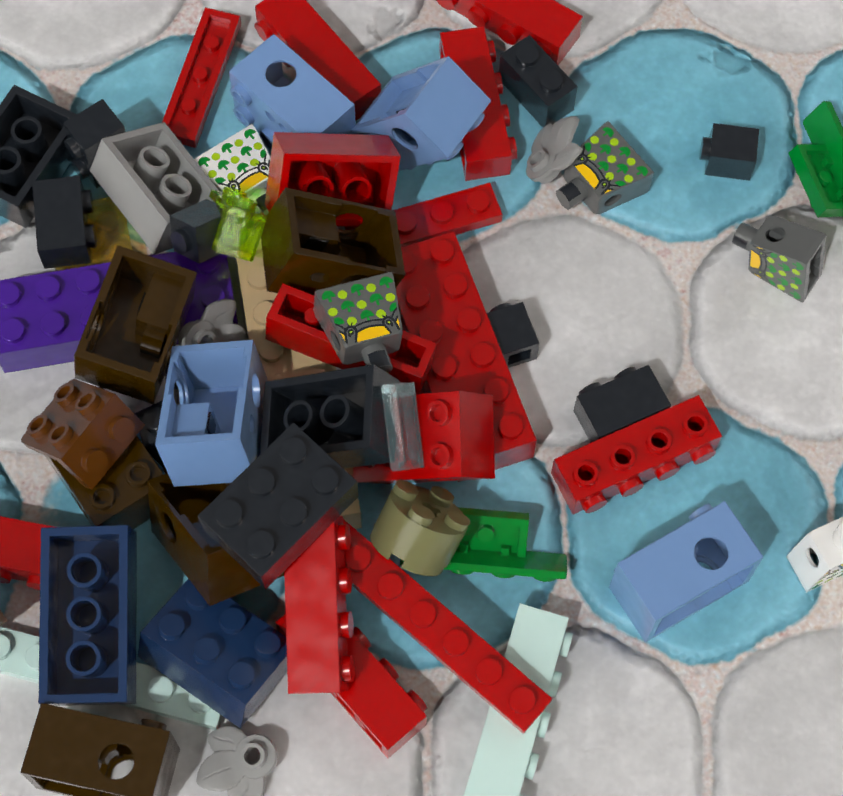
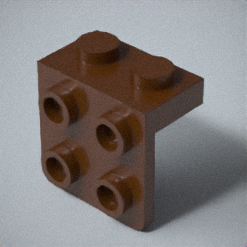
[21,379,145,490]

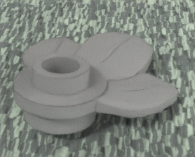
[526,116,583,184]
[178,299,249,346]
[196,726,278,796]

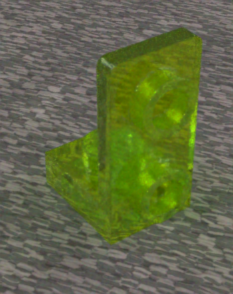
[209,187,267,262]

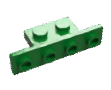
[788,101,843,218]
[400,507,567,582]

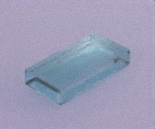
[381,382,424,471]

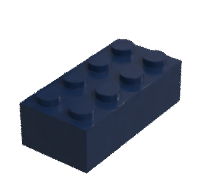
[38,525,137,706]

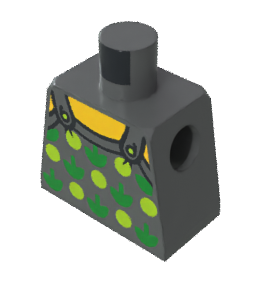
[556,121,654,214]
[732,215,826,303]
[313,272,403,373]

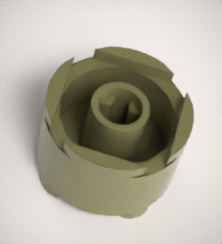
[370,480,470,576]

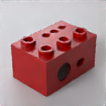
[353,391,495,484]

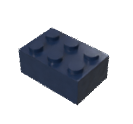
[138,579,287,729]

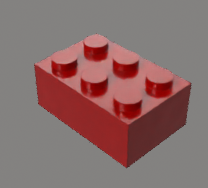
[265,132,401,226]

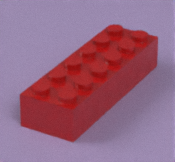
[396,231,537,482]

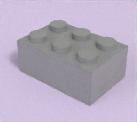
[90,122,229,254]

